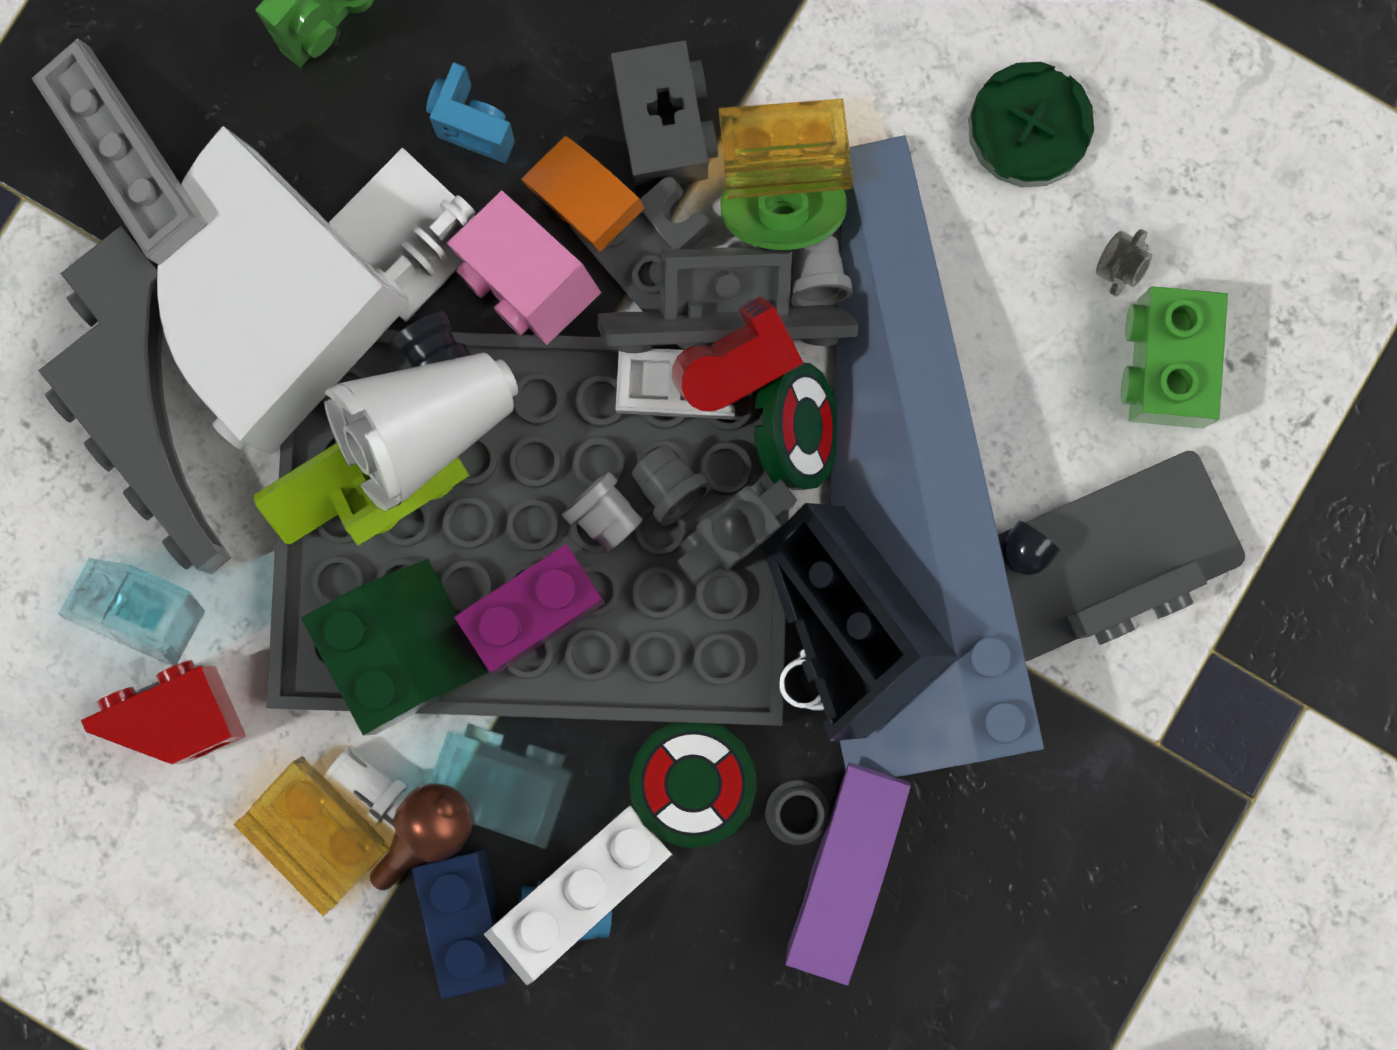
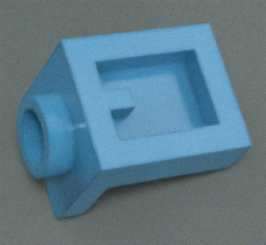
[426,63,515,164]

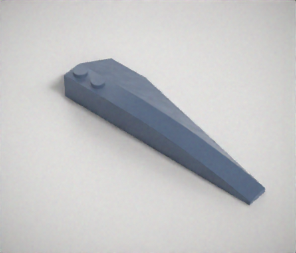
[830,135,1044,777]

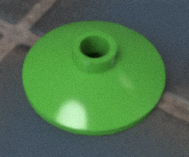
[720,161,847,250]

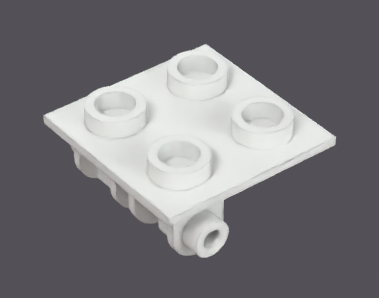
[329,148,476,322]

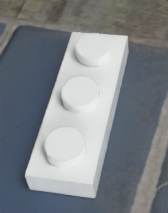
[484,806,672,985]

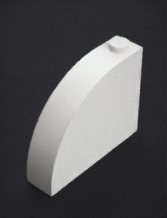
[157,126,410,455]

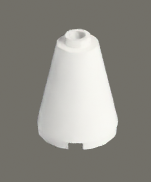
[324,353,518,511]

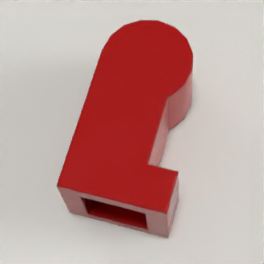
[671,296,804,412]

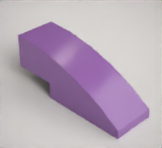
[785,762,911,986]

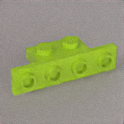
[253,443,470,546]

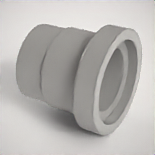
[790,236,853,306]
[562,471,643,552]

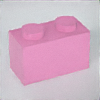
[447,190,601,345]

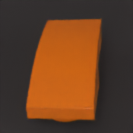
[521,136,645,253]

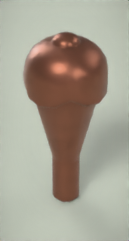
[370,783,473,890]

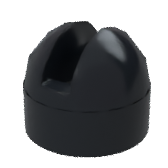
[1003,520,1061,575]

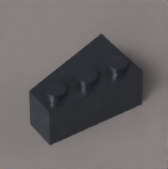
[762,503,957,742]

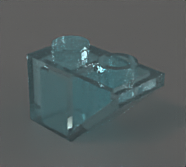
[58,558,205,666]

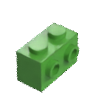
[1121,286,1228,429]

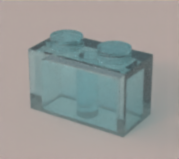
[430,723,575,849]

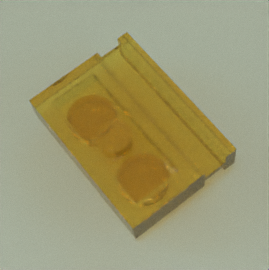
[719,98,853,199]
[234,756,390,917]

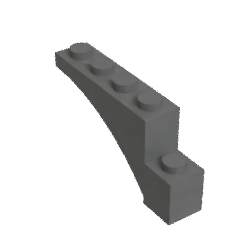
[38,226,232,574]

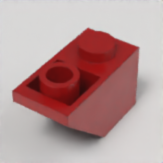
[81,660,246,765]

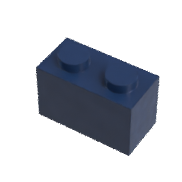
[412,847,513,999]

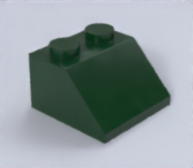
[301,559,489,736]

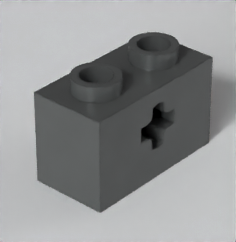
[611,40,718,192]

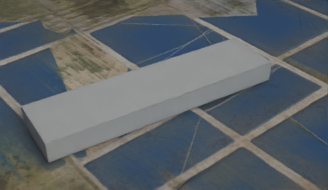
[32,38,207,265]

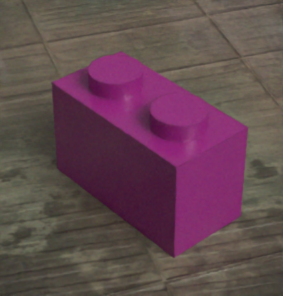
[454,544,606,674]

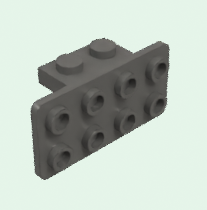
[998,451,1245,661]

